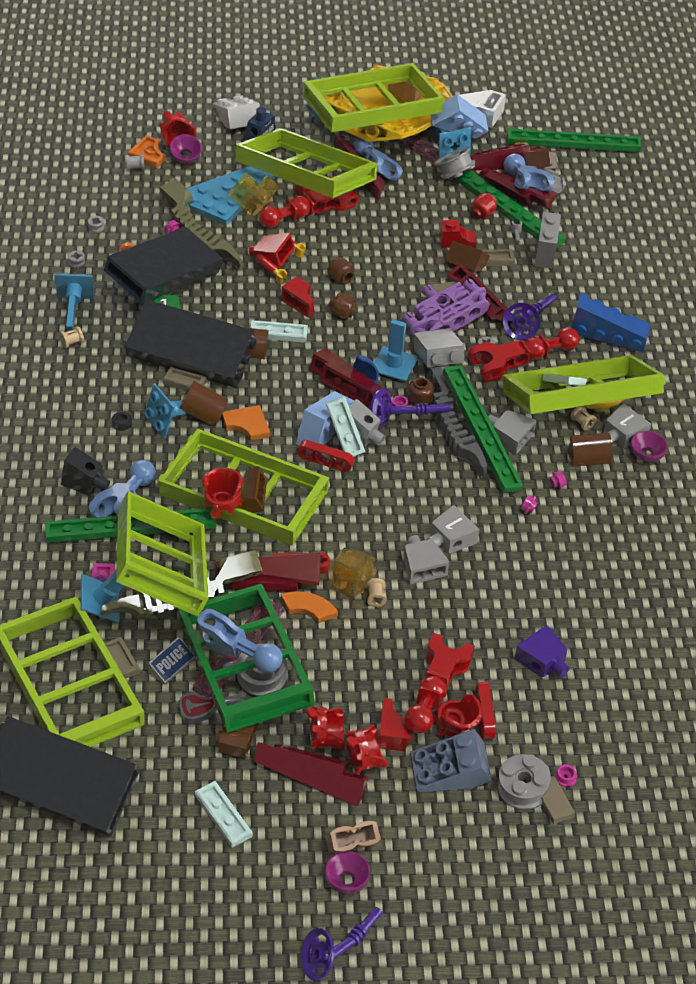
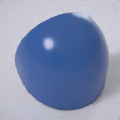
[353,355,379,383]

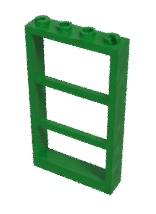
[178,584,315,733]

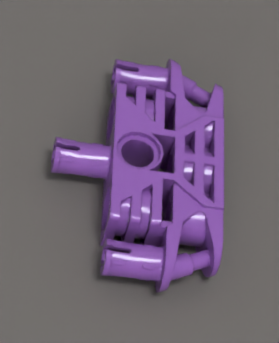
[402,279,489,336]

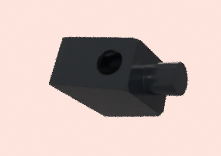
[61,447,110,495]

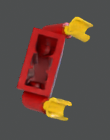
[249,233,306,284]

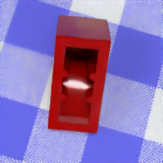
[439,219,477,248]
[281,276,314,318]
[379,698,412,752]

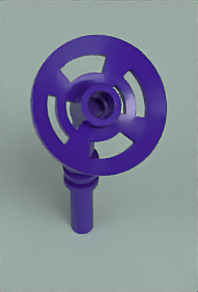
[503,294,557,340]
[370,389,450,428]
[301,907,383,981]

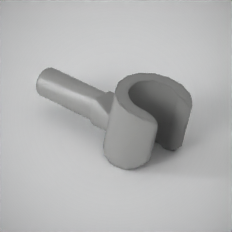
[511,221,522,243]

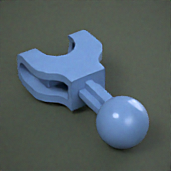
[353,137,403,182]
[504,154,554,192]
[89,460,156,517]
[197,609,283,673]

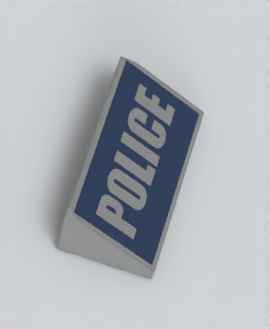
[148,637,195,685]

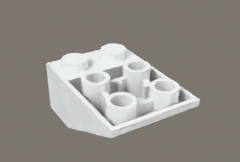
[459,90,506,128]
[213,95,260,129]

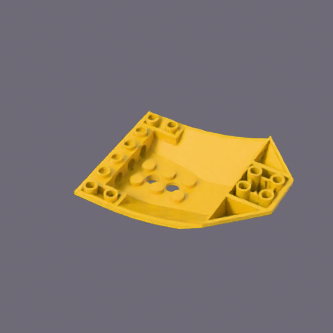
[323,65,453,142]

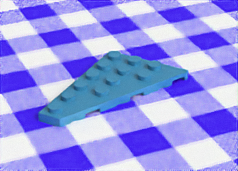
[168,166,276,226]

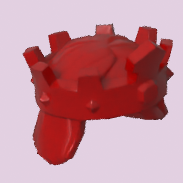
[158,111,197,149]
[202,467,243,519]
[433,694,483,737]
[306,706,345,751]
[345,725,388,774]

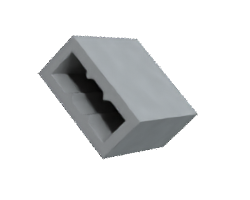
[535,212,561,269]
[414,328,464,368]

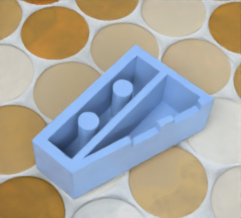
[431,94,489,139]
[296,391,354,453]

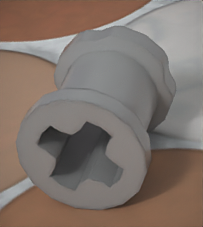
[126,154,144,171]

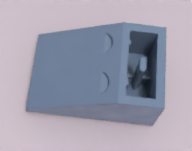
[411,729,492,792]

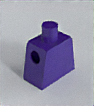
[514,625,570,677]

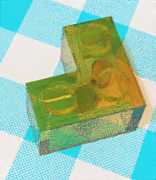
[228,172,280,217]
[331,547,377,600]

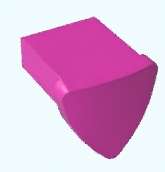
[92,563,115,582]

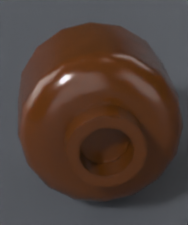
[327,257,354,284]
[328,292,357,320]
[408,377,434,405]

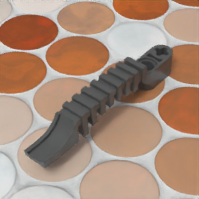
[428,365,487,480]

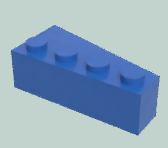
[572,292,651,352]

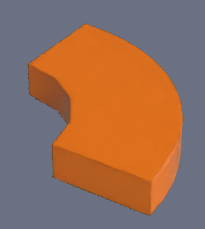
[280,591,338,623]

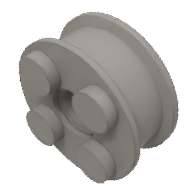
[435,147,475,180]
[237,644,287,696]
[498,754,551,810]

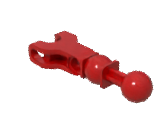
[258,175,359,228]
[468,327,580,382]
[405,633,475,734]

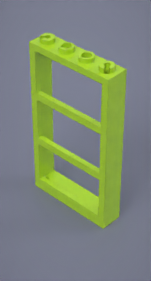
[303,63,444,133]
[235,128,378,198]
[503,355,666,414]
[157,429,329,546]
[116,491,209,616]
[0,596,145,747]

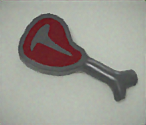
[179,690,246,724]

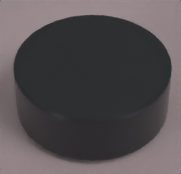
[112,412,132,431]

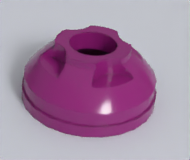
[170,134,202,164]
[631,431,668,462]
[325,851,370,894]

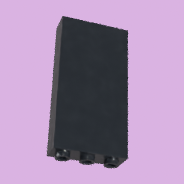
[103,227,223,304]
[125,299,257,388]
[0,716,140,836]

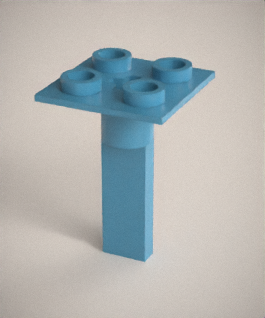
[433,126,471,158]
[54,273,95,331]
[374,319,419,382]
[144,383,189,439]
[81,571,129,623]

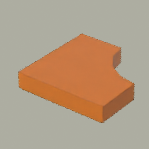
[128,135,166,169]
[221,405,270,441]

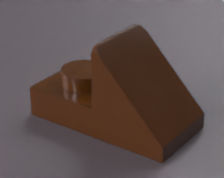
[524,149,558,170]

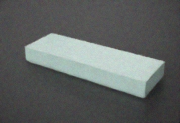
[251,320,308,343]
[543,373,587,386]
[325,396,365,457]
[195,781,253,848]

